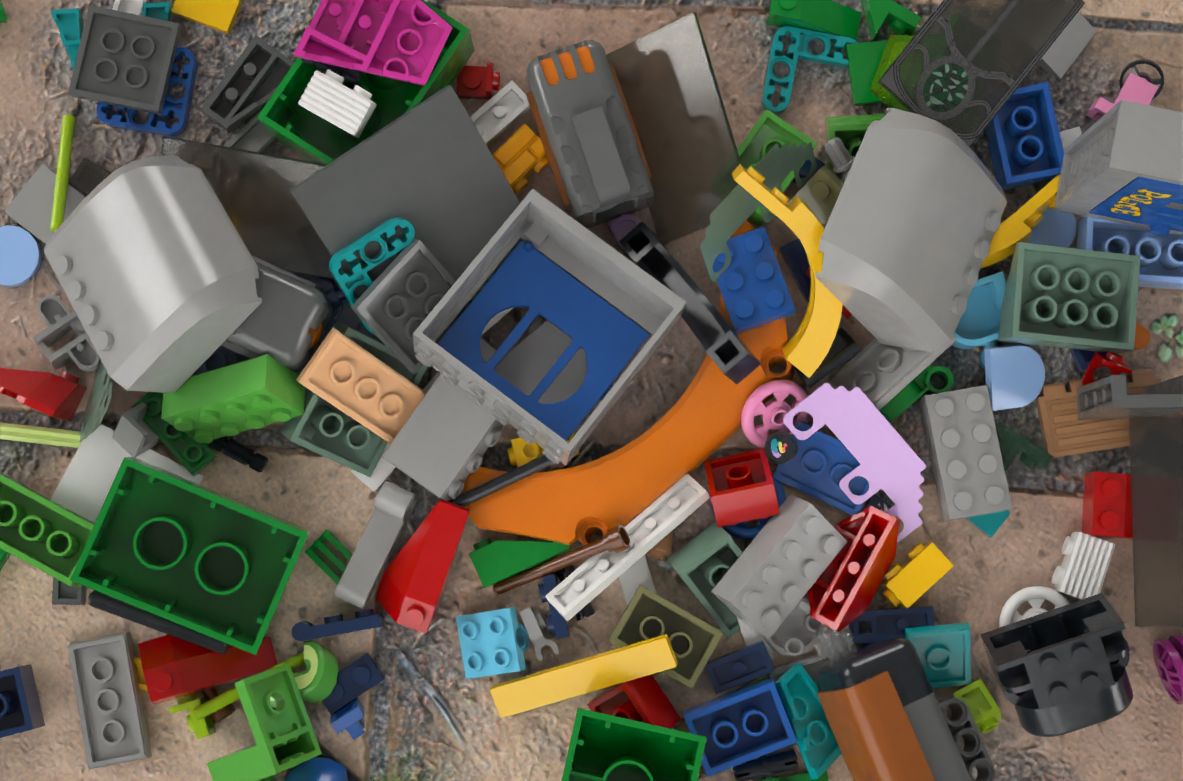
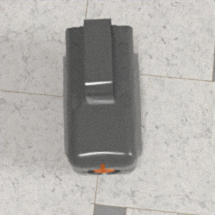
[220,255,334,372]

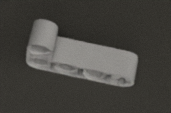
[334,481,417,609]

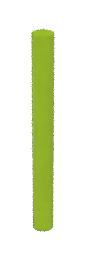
[50,114,75,232]
[192,651,305,720]

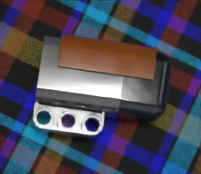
[817,637,995,781]

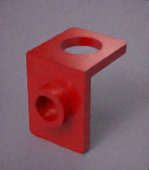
[1081,351,1133,385]

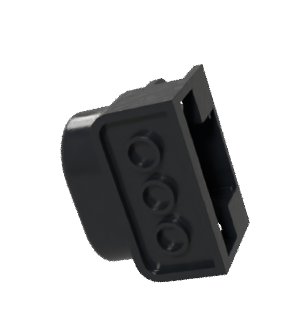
[980,593,1133,737]

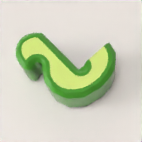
[270,641,338,709]

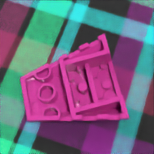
[293,0,453,86]

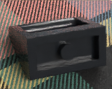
[792,327,861,388]

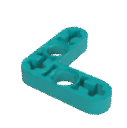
[761,26,858,115]
[329,217,415,334]

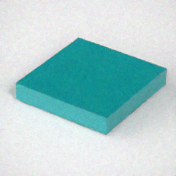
[905,623,971,688]

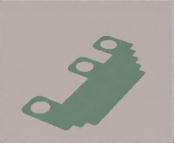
[700,142,817,281]

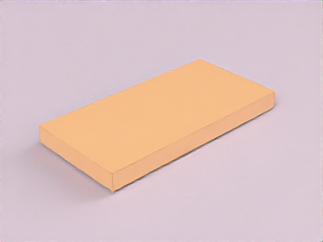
[296,328,427,444]

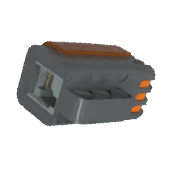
[526,40,654,228]

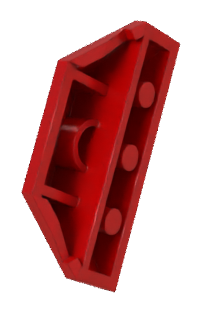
[807,506,899,632]

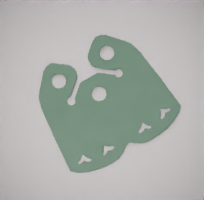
[80,361,113,442]

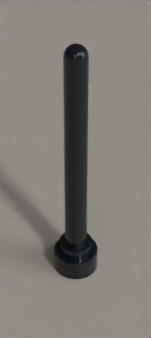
[428,455,571,514]

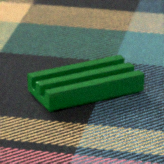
[305,530,353,585]

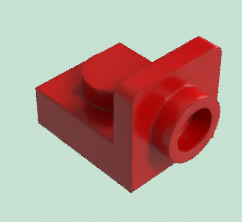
[456,62,500,100]

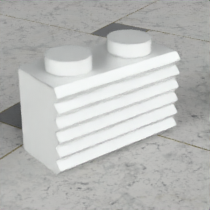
[298,69,377,138]
[1052,532,1116,600]

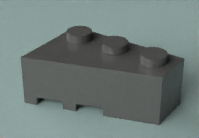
[201,35,294,133]

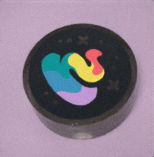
[764,432,798,464]

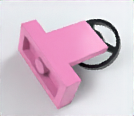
[1086,59,1164,121]

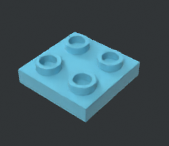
[456,607,530,679]

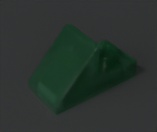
[995,422,1054,471]

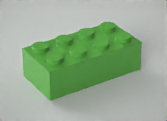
[161,354,305,443]
[0,473,95,588]

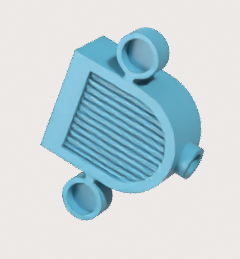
[952,271,1007,369]

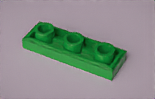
[131,392,218,477]

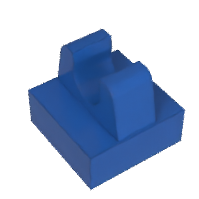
[330,698,365,740]

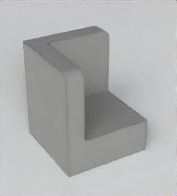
[112,402,159,458]

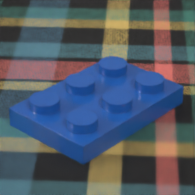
[713,227,796,334]
[772,420,869,515]

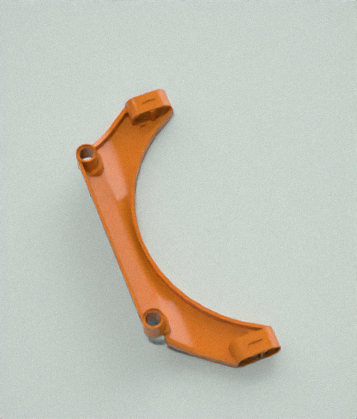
[460,220,794,546]

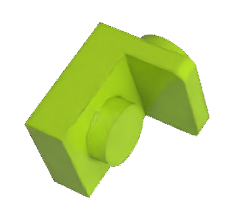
[953,679,1001,734]
[169,693,216,739]

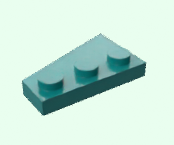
[774,663,841,780]

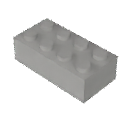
[919,385,1012,522]
[711,494,848,639]

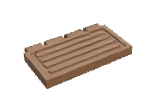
[1036,367,1172,459]

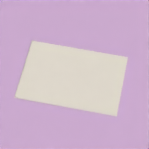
[50,424,204,523]

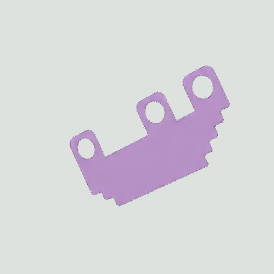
[783,383,926,543]

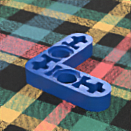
[97,47,198,137]

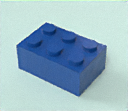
[980,82,1064,191]
[682,677,797,777]

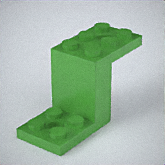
[207,663,322,781]

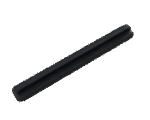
[88,590,231,654]

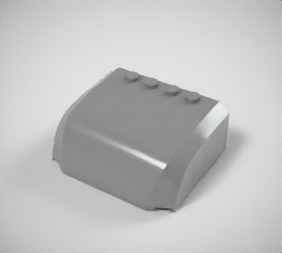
[815,108,1007,353]
[44,155,262,393]

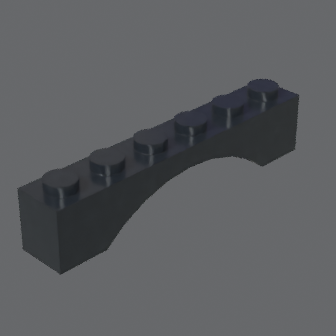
[619,221,761,384]

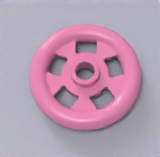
[741,379,810,449]

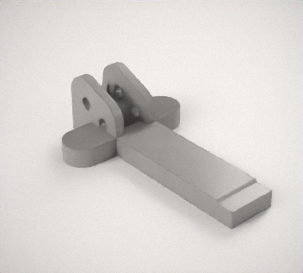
[33,296,101,372]

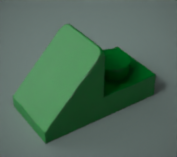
[861,0,922,41]

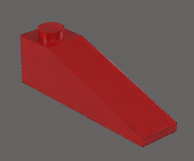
[0,368,87,421]
[375,499,470,634]
[138,635,278,705]

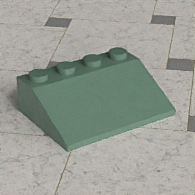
[998,242,1140,354]
[280,321,427,477]

